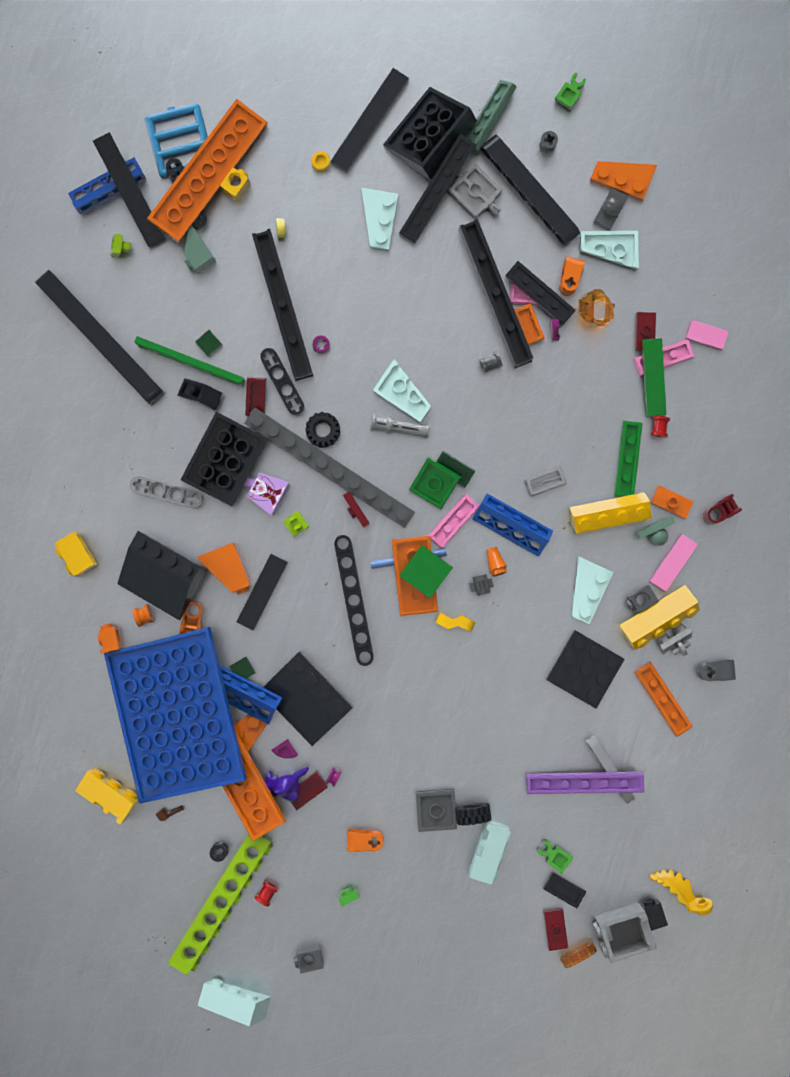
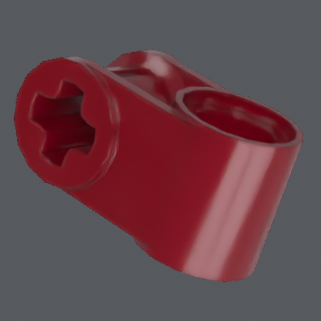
[703,493,742,525]

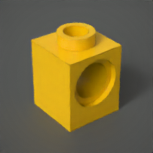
[220,168,250,202]

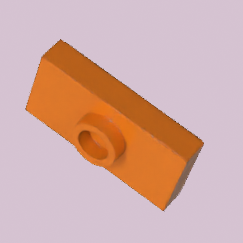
[515,303,545,345]
[650,485,694,519]

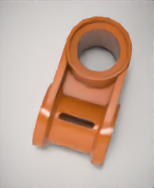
[559,256,585,296]
[179,601,204,634]
[347,829,384,852]

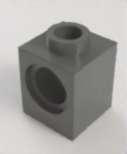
[626,585,659,613]
[294,945,324,974]

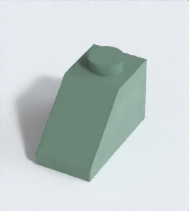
[184,226,216,274]

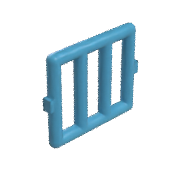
[145,103,208,178]

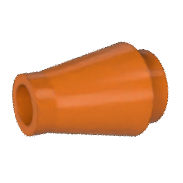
[486,547,508,577]

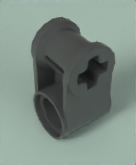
[696,660,736,681]

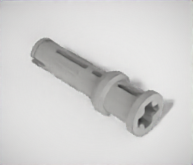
[370,413,429,437]

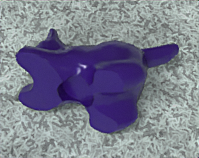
[264,767,309,802]

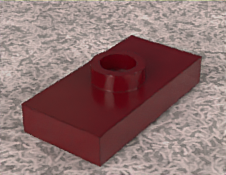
[635,312,656,351]
[245,377,267,416]
[343,492,369,528]
[291,771,328,811]
[543,908,568,951]

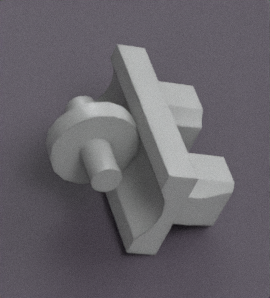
[657,623,693,656]

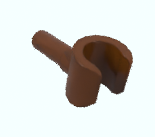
[156,806,184,821]

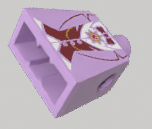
[243,473,290,516]

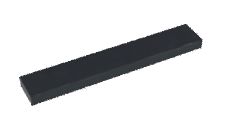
[331,68,409,173]
[93,132,165,247]
[399,134,476,243]

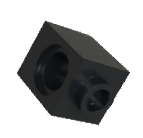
[640,898,668,931]

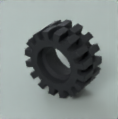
[305,412,340,448]
[455,803,492,826]

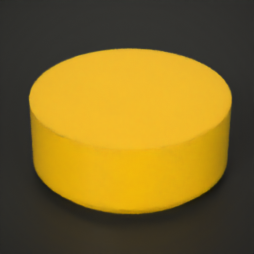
[311,151,330,172]

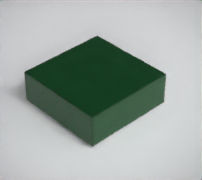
[195,330,222,357]
[229,656,256,679]

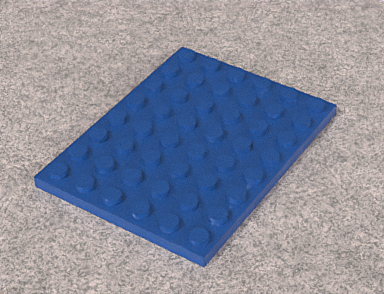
[104,627,247,804]

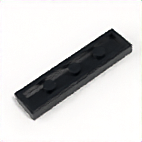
[505,261,576,325]
[236,554,288,631]

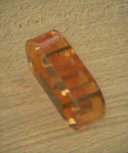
[560,941,597,968]

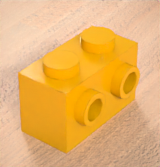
[54,531,98,577]

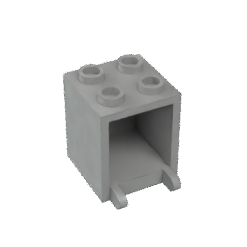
[593,902,657,963]

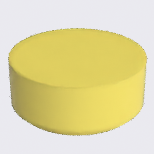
[276,219,285,238]

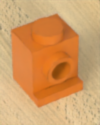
[97,624,123,654]

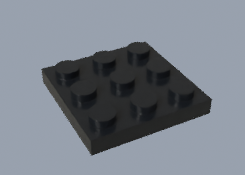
[546,630,625,709]

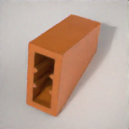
[197,543,252,595]

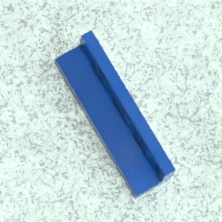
[68,157,146,214]
[473,493,553,557]
[220,666,282,724]

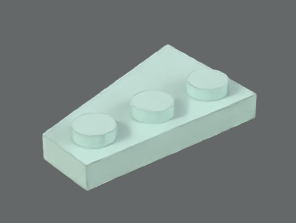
[361,188,398,251]
[580,231,639,270]
[373,359,431,423]
[571,556,613,625]

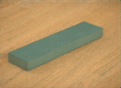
[466,80,517,151]

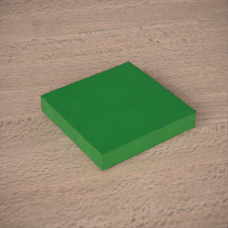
[409,457,461,509]
[399,545,453,598]

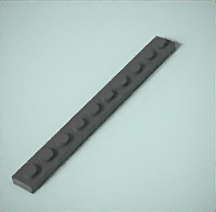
[244,407,415,528]

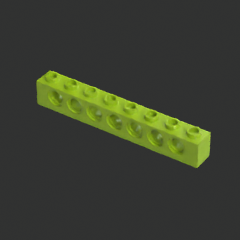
[168,834,273,975]

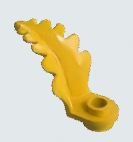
[649,870,713,916]

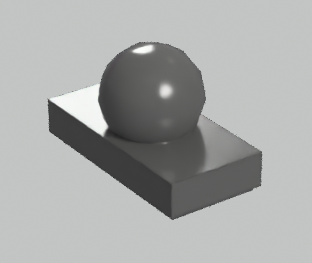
[594,188,629,231]

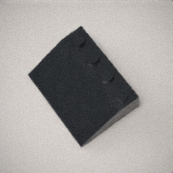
[383,87,477,180]
[180,412,268,507]
[117,531,208,620]
[263,651,353,746]

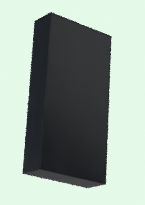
[543,871,586,909]

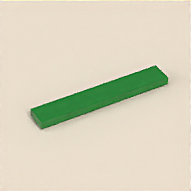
[134,336,246,387]

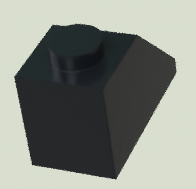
[177,378,222,410]

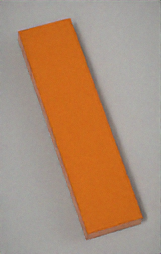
[634,662,693,737]

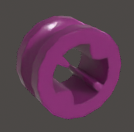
[312,335,330,354]
[326,767,342,787]

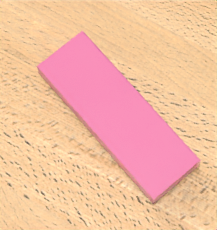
[634,339,695,377]
[429,494,479,549]
[649,534,698,592]

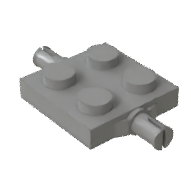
[449,163,503,218]

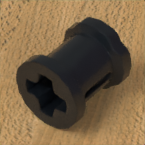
[209,842,229,862]

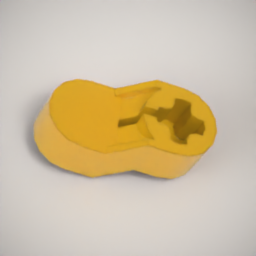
[435,612,476,632]

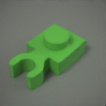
[555,73,586,110]
[537,840,573,874]

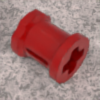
[651,416,670,438]
[254,881,279,907]

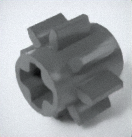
[469,574,494,596]

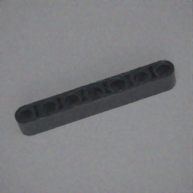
[481,134,580,246]
[334,535,374,666]

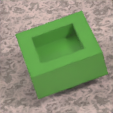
[338,887,360,906]

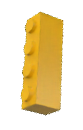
[569,493,652,534]
[620,585,700,650]

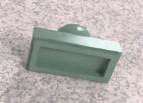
[635,516,676,546]

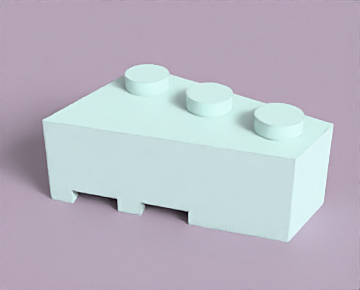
[468,820,511,885]
[198,979,271,1026]

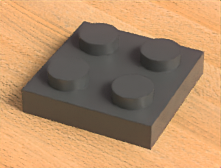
[416,790,457,832]

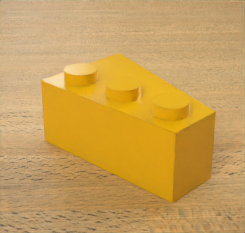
[75,768,139,825]

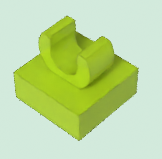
[110,233,131,257]
[282,511,309,537]

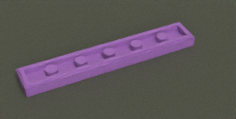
[526,772,645,794]

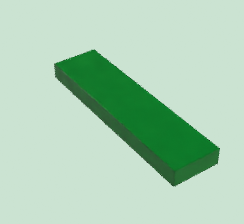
[642,338,667,416]
[614,421,643,497]

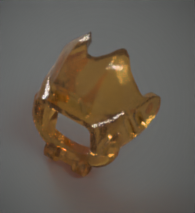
[578,289,615,326]

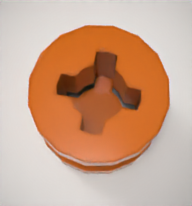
[132,604,154,627]

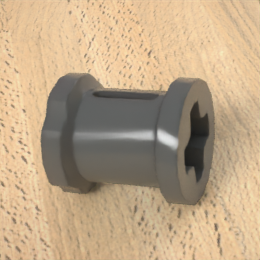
[539,131,558,154]
[479,351,503,374]

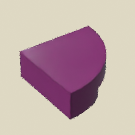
[550,319,560,342]
[272,739,298,758]

